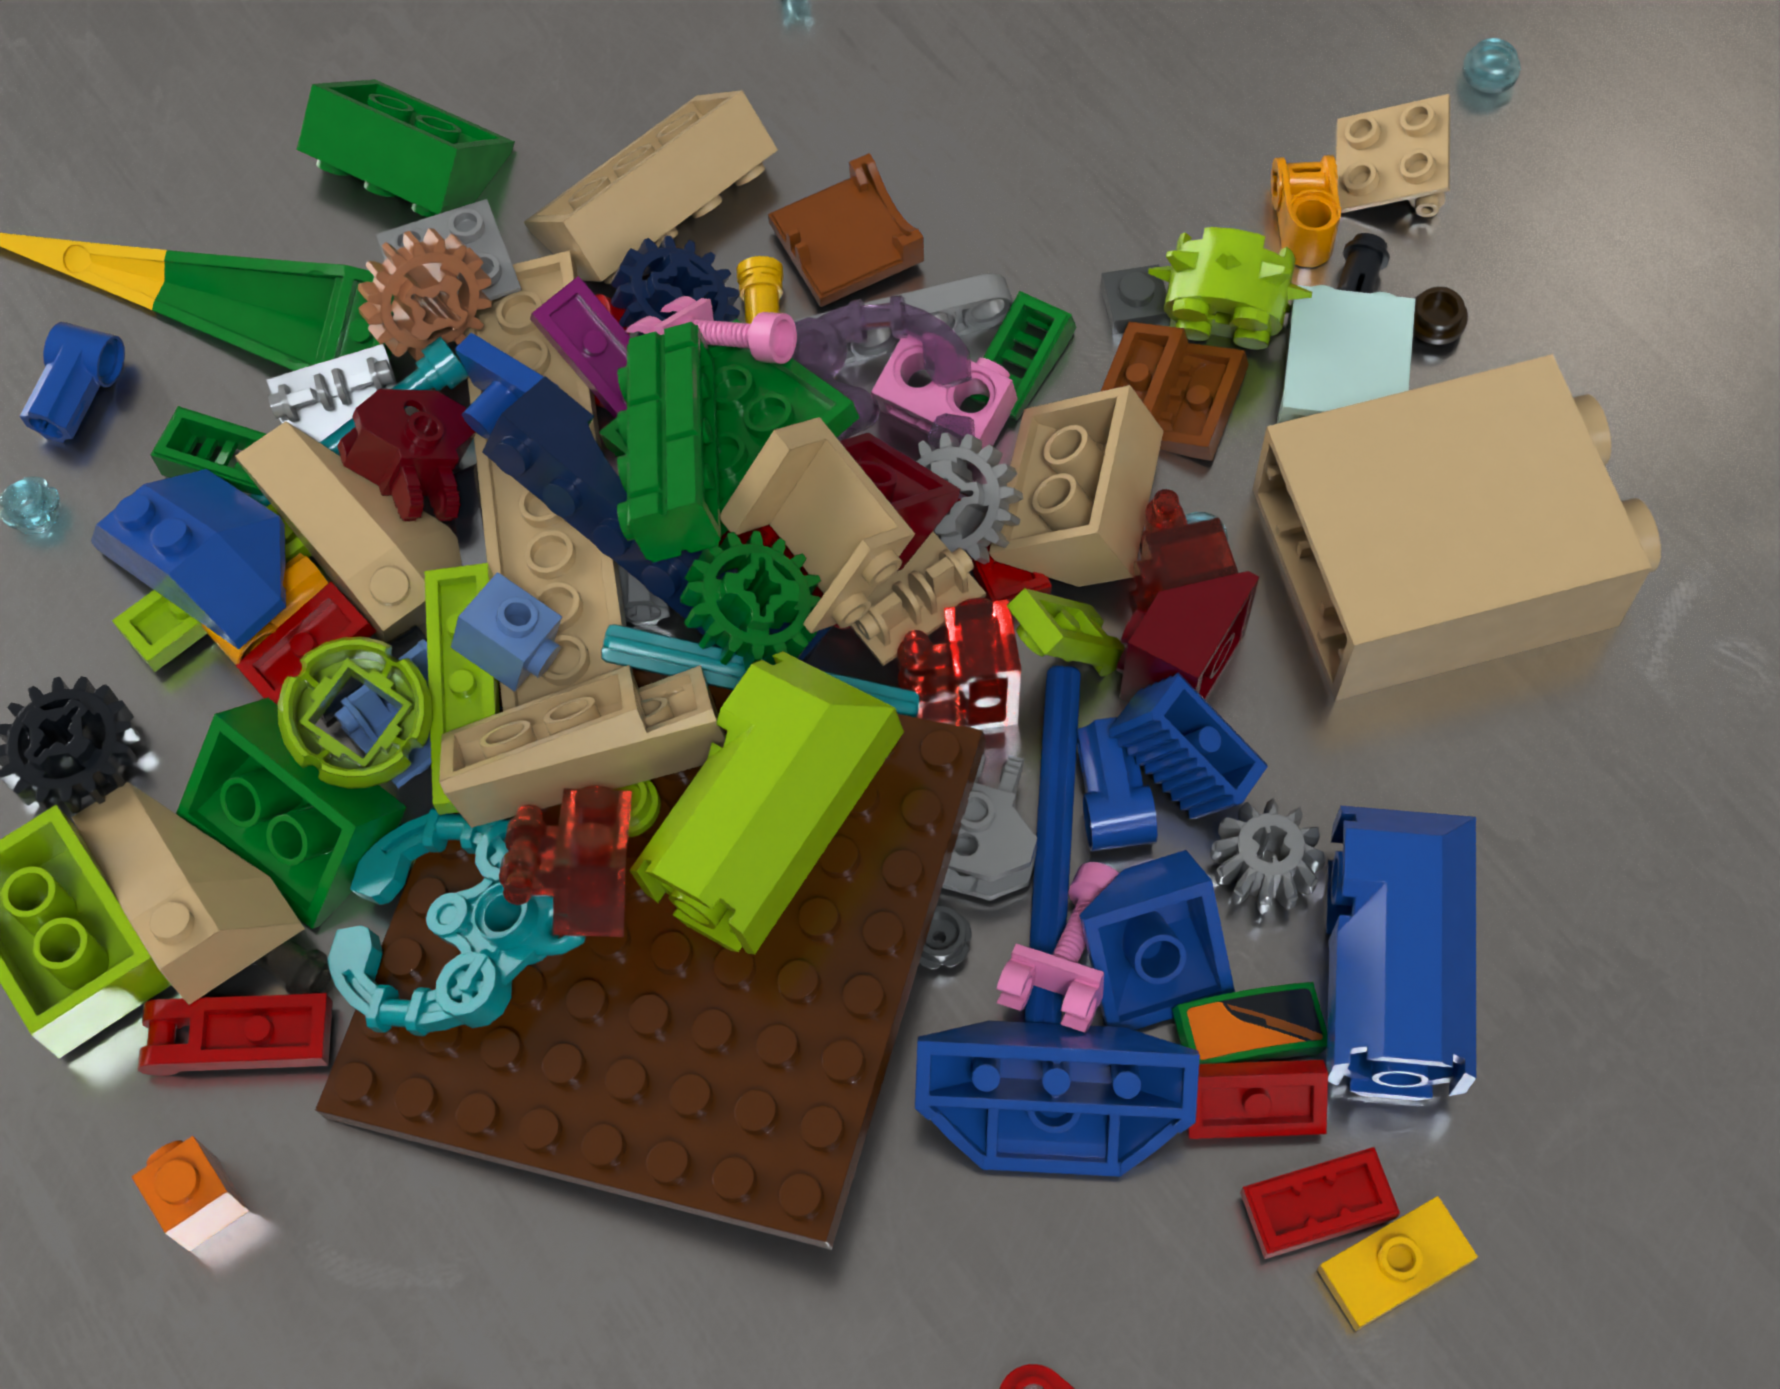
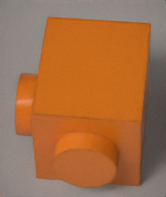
[131,1136,249,1252]

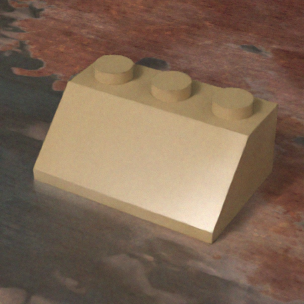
[989,385,1163,587]

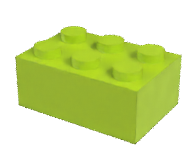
[0,805,171,1058]

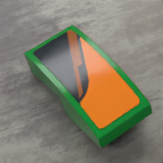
[1172,982,1327,1064]

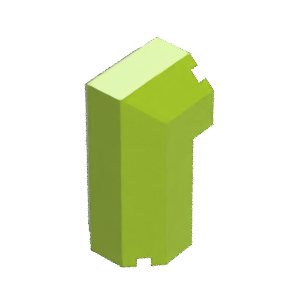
[629,651,904,955]

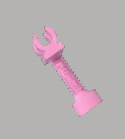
[625,296,797,364]
[996,862,1119,1033]

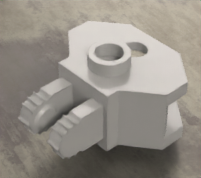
[942,748,1037,901]

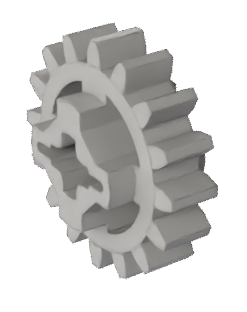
[916,433,1023,565]

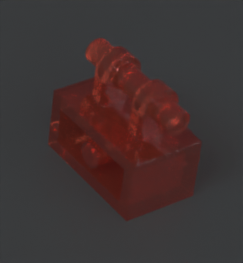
[1129,489,1239,615]
[897,598,1022,729]
[499,785,632,937]

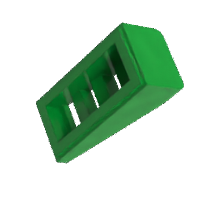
[967,291,1077,421]
[150,406,266,496]

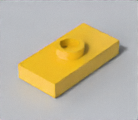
[1317,1196,1478,1331]

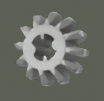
[1210,798,1325,914]

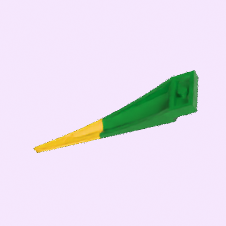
[0,233,394,371]

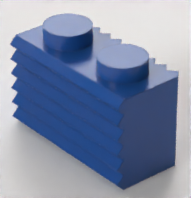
[1109,672,1268,819]

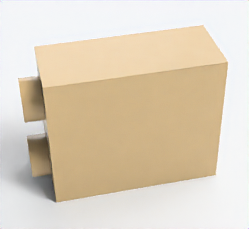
[1252,354,1661,701]

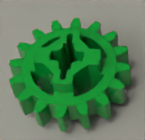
[680,531,821,671]

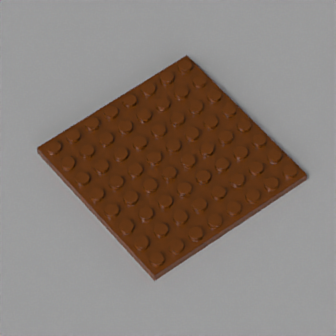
[315,668,986,1250]

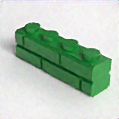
[617,322,721,563]

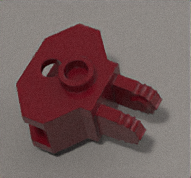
[337,389,476,521]

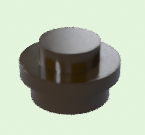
[1413,287,1468,345]

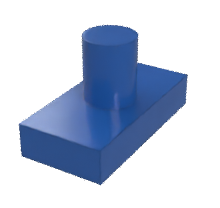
[455,333,559,439]

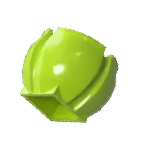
[278,637,432,789]

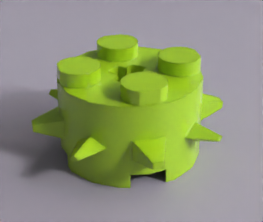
[1148,227,1313,350]

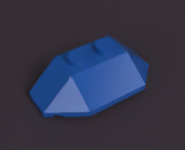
[91,469,286,649]
[915,1020,1200,1177]

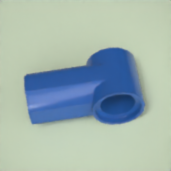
[20,322,125,443]
[1077,717,1158,852]

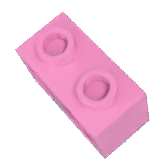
[871,330,1018,449]

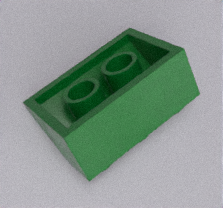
[296,79,515,217]
[176,698,407,929]

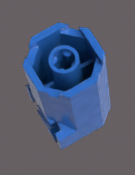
[1325,805,1476,1101]

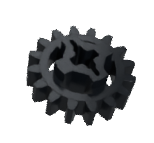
[0,676,140,813]

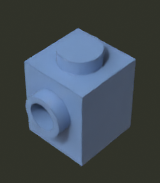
[451,572,562,692]

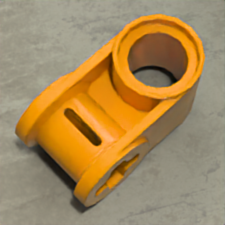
[1271,155,1341,268]

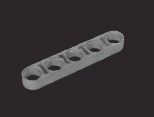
[791,273,1013,372]

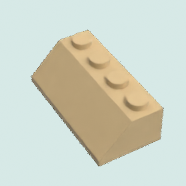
[524,90,778,284]

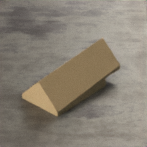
[439,665,726,828]

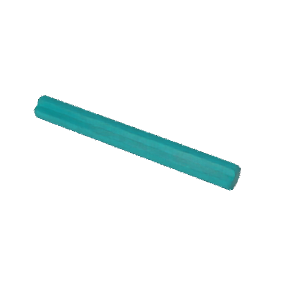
[601,624,919,717]

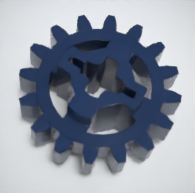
[611,235,740,337]

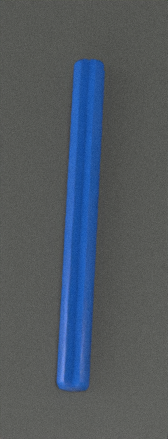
[1025,665,1081,1024]

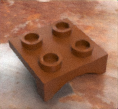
[768,153,924,307]

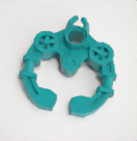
[327,807,591,1036]

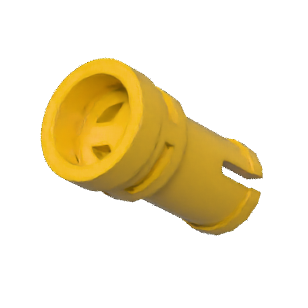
[736,256,784,324]

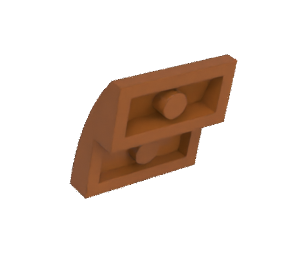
[1100,322,1249,461]

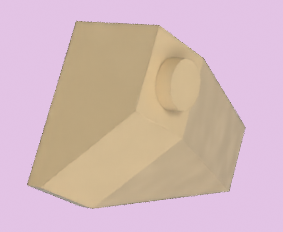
[235,421,462,643]
[71,782,305,1005]

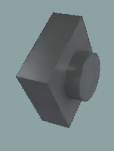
[1100,264,1171,335]

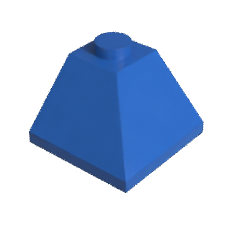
[1079,850,1235,1030]

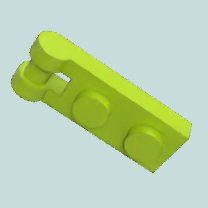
[1007,588,1126,676]

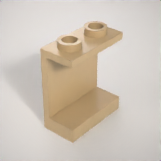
[720,417,915,633]

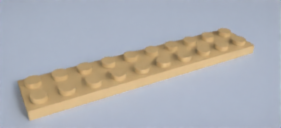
[463,250,633,711]

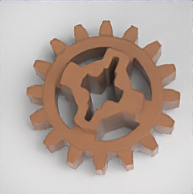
[357,228,492,361]

